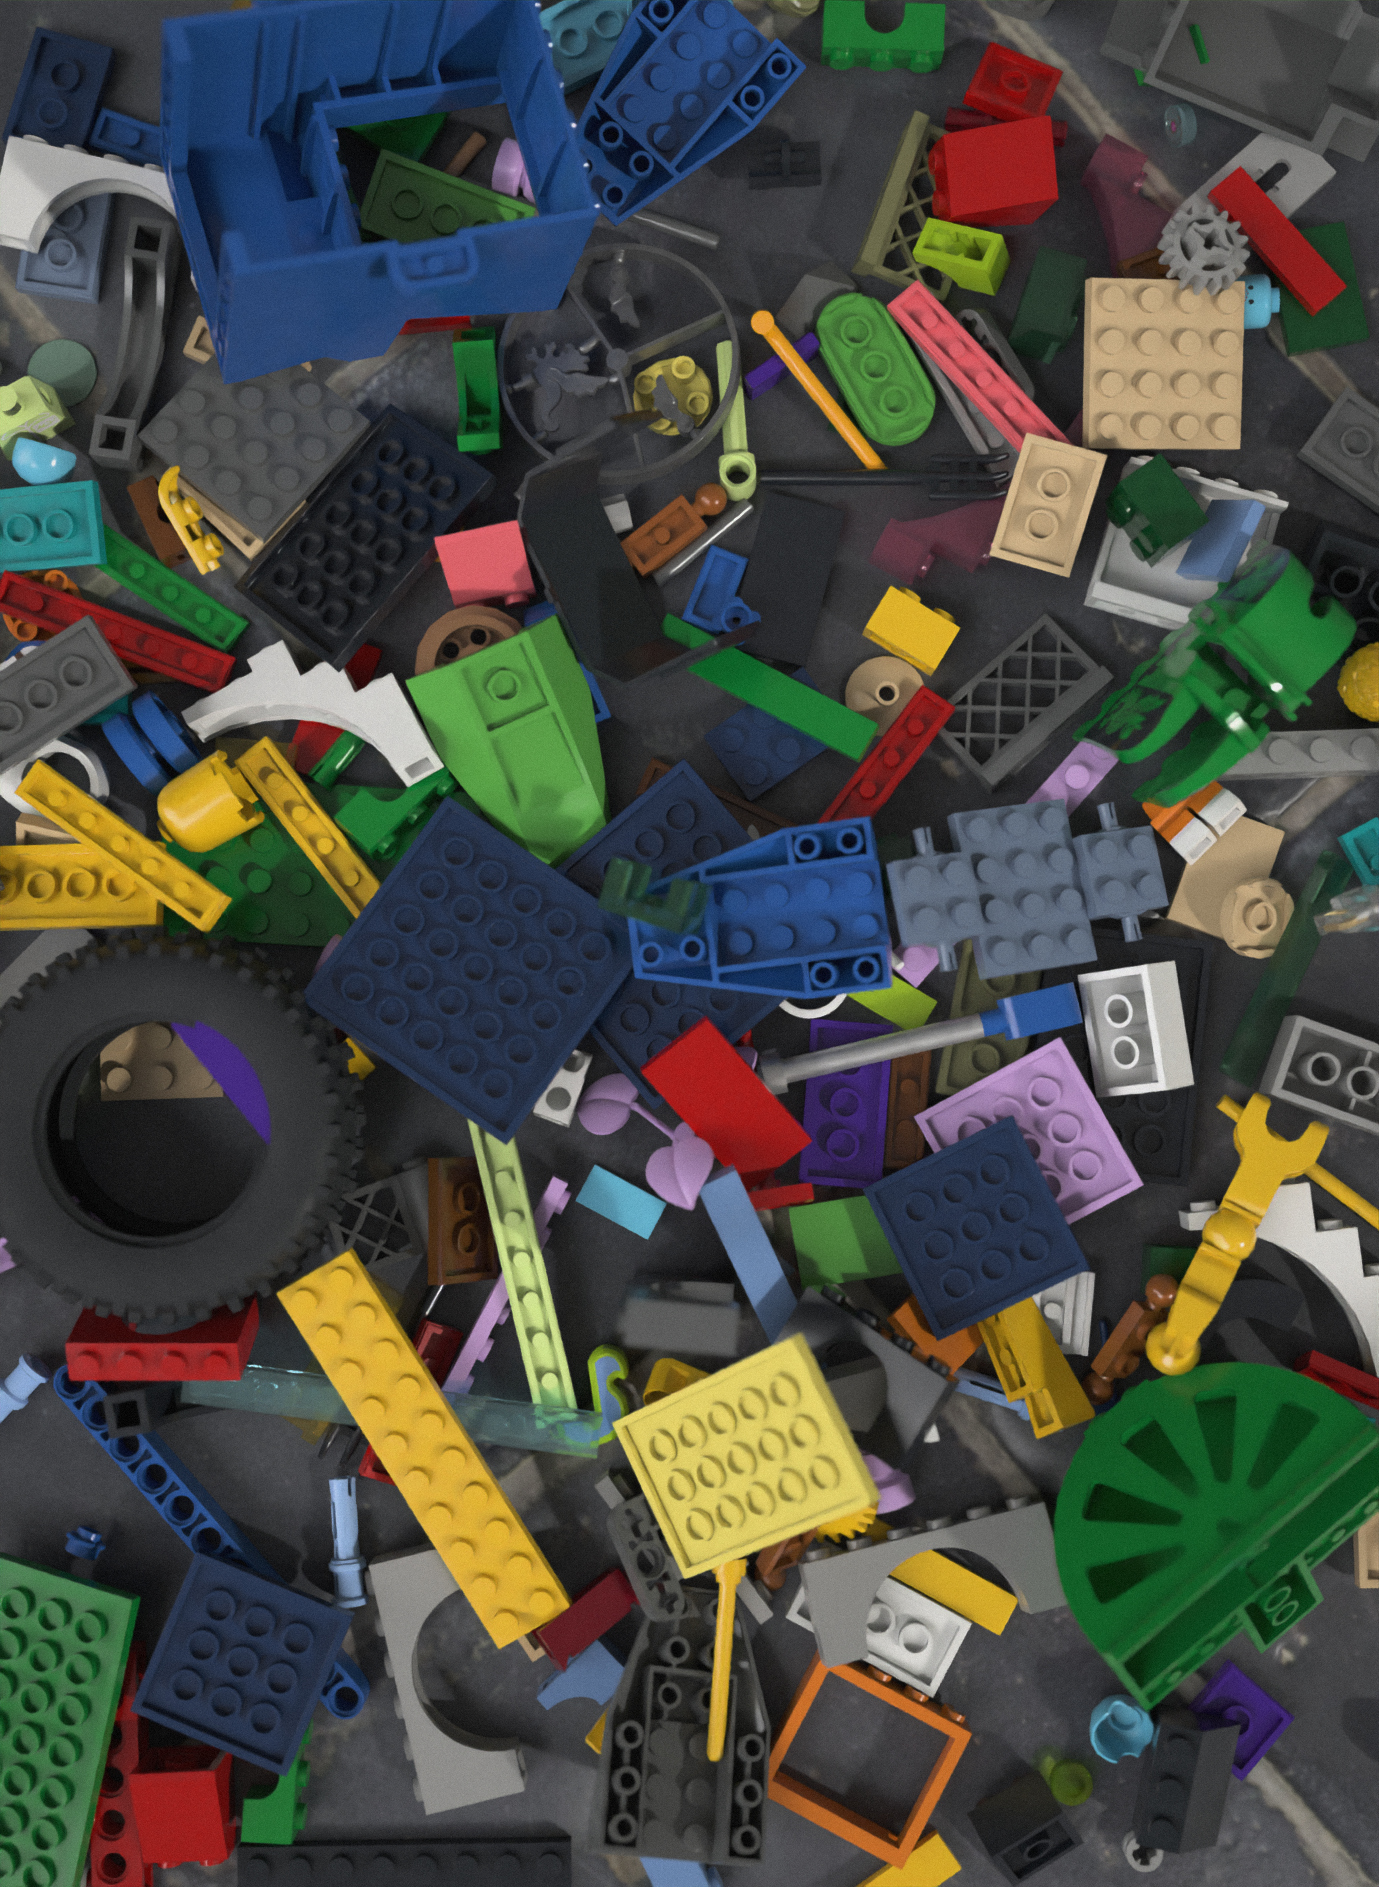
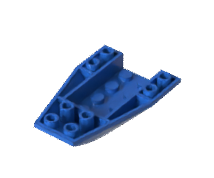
[575,0,807,227]
[624,817,892,999]

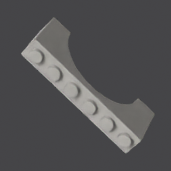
[797,1495,1068,1668]
[365,1542,528,1815]

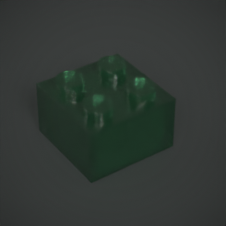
[1007,245,1090,364]

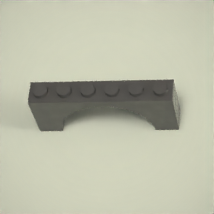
[617,1271,739,1355]

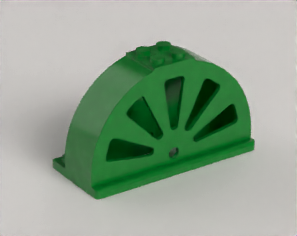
[1054,1362,1379,1712]

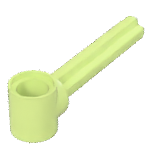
[716,340,756,502]

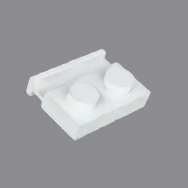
[1032,1271,1095,1356]

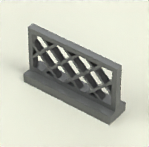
[937,613,1114,795]

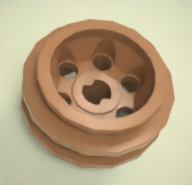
[415,605,523,675]

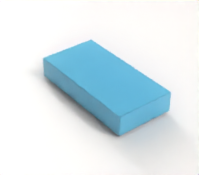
[576,1164,667,1240]

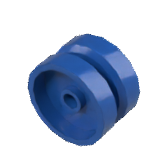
[101,690,203,797]

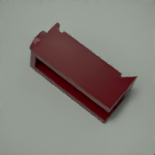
[530,1567,640,1672]

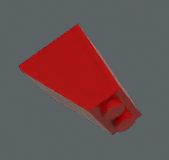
[928,115,1059,228]
[129,1744,237,1868]

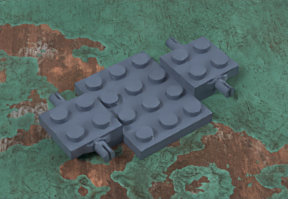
[886,799,1169,980]

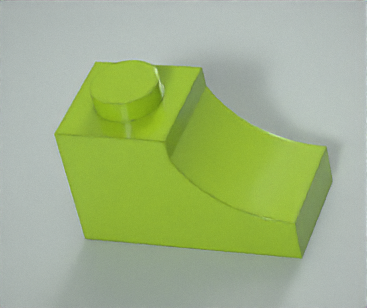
[912,217,1011,296]

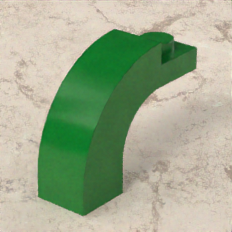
[452,326,503,455]

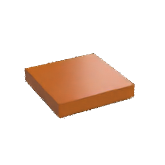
[886,1292,984,1375]

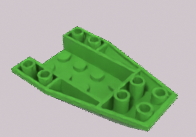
[405,613,612,870]

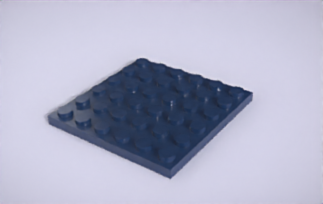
[555,759,788,1110]
[303,796,633,1146]

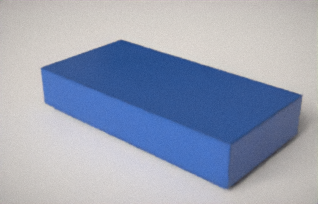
[681,544,749,636]

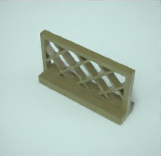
[851,110,953,304]

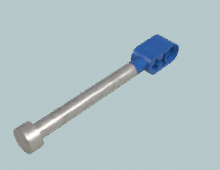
[759,982,1083,1095]

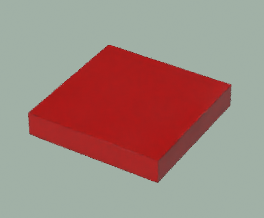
[962,41,1064,122]

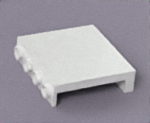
[1084,455,1289,645]

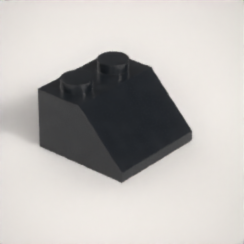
[967,1769,1084,1887]

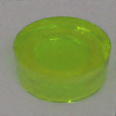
[1049,1759,1093,1806]

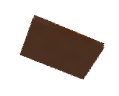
[428,1155,498,1286]

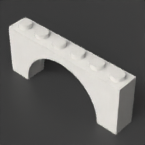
[0,135,197,291]

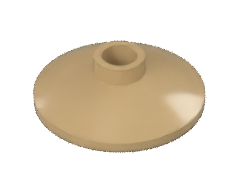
[845,656,924,737]

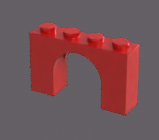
[65,1291,260,1381]

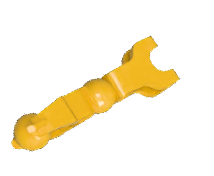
[1146,1092,1329,1376]

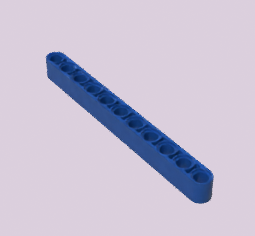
[53,1364,370,1720]

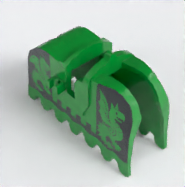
[1071,538,1356,809]

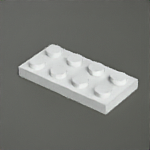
[785,1540,972,1698]

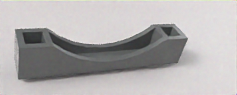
[89,215,183,474]

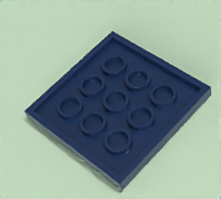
[863,1115,1091,1341]
[130,1548,355,1777]

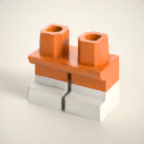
[1142,781,1247,866]

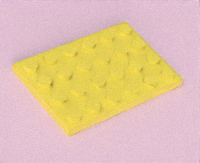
[612,1333,881,1579]

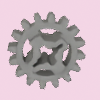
[1157,204,1250,296]

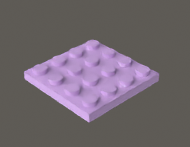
[914,1037,1144,1224]

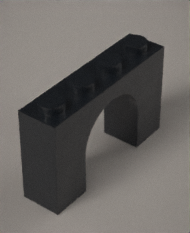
[773,1283,960,1471]

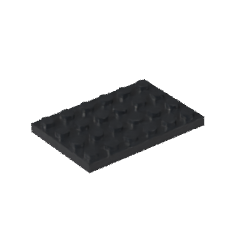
[233,403,500,672]
[1034,927,1213,1187]

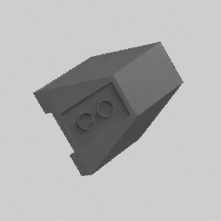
[584,1586,771,1867]

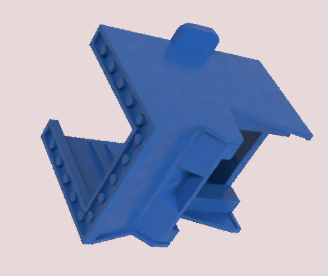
[159,0,600,384]

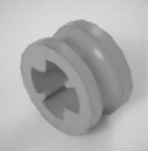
[1122,1828,1164,1872]

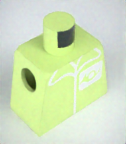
[0,375,75,461]

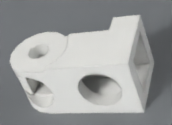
[533,1049,593,1128]

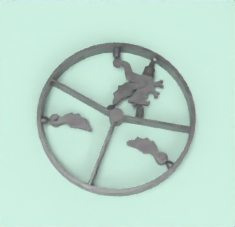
[497,243,741,485]

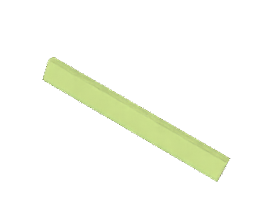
[468,1119,579,1426]

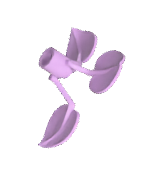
[576,1047,758,1210]

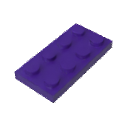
[798,1019,893,1188]

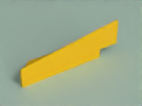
[977,1297,1095,1440]

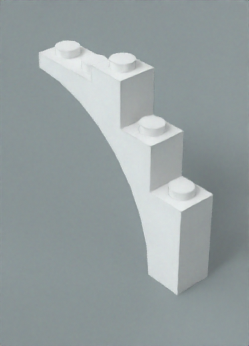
[181,640,444,787]
[1178,1178,1379,1377]

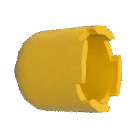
[157,750,265,853]

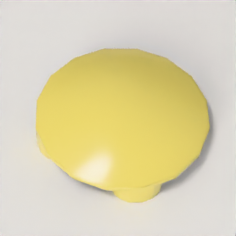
[633,356,713,436]

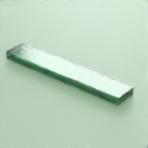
[1218,850,1354,1088]

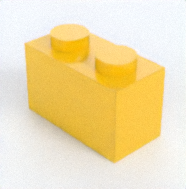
[862,586,960,677]

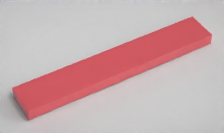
[887,279,1074,453]

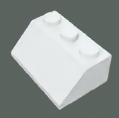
[1078,961,1194,1098]

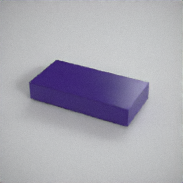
[744,332,820,401]

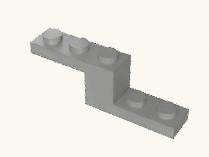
[594,1468,775,1625]

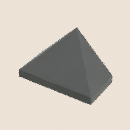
[775,261,860,340]

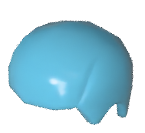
[12,437,77,486]
[1089,1694,1155,1764]

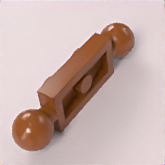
[621,482,727,579]
[1081,1274,1179,1405]
[754,1525,820,1592]

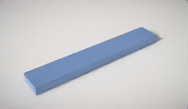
[699,1164,827,1370]

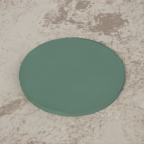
[28,339,97,408]

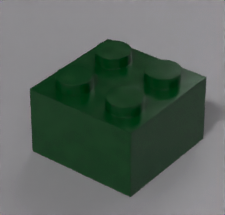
[1104,453,1210,568]

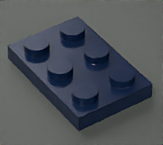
[1,26,117,151]
[703,667,830,803]

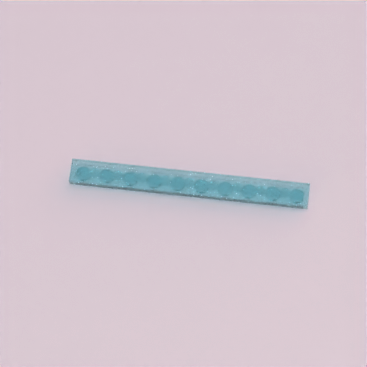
[181,1364,603,1458]

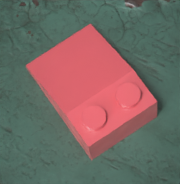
[434,520,537,609]

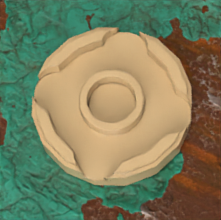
[1220,876,1295,959]

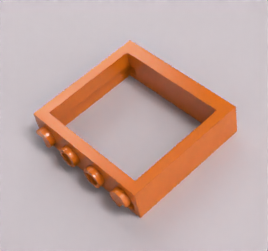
[768,1648,972,1870]

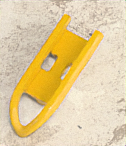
[158,465,224,575]

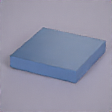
[1176,499,1266,582]

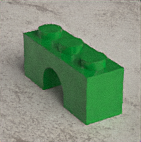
[820,0,946,73]
[334,737,459,861]
[241,1718,313,1845]

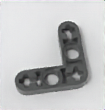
[607,1491,685,1622]

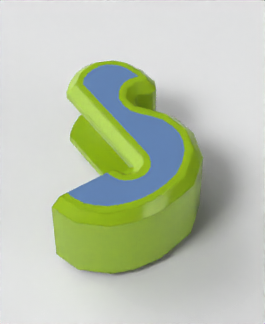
[555,1344,630,1447]

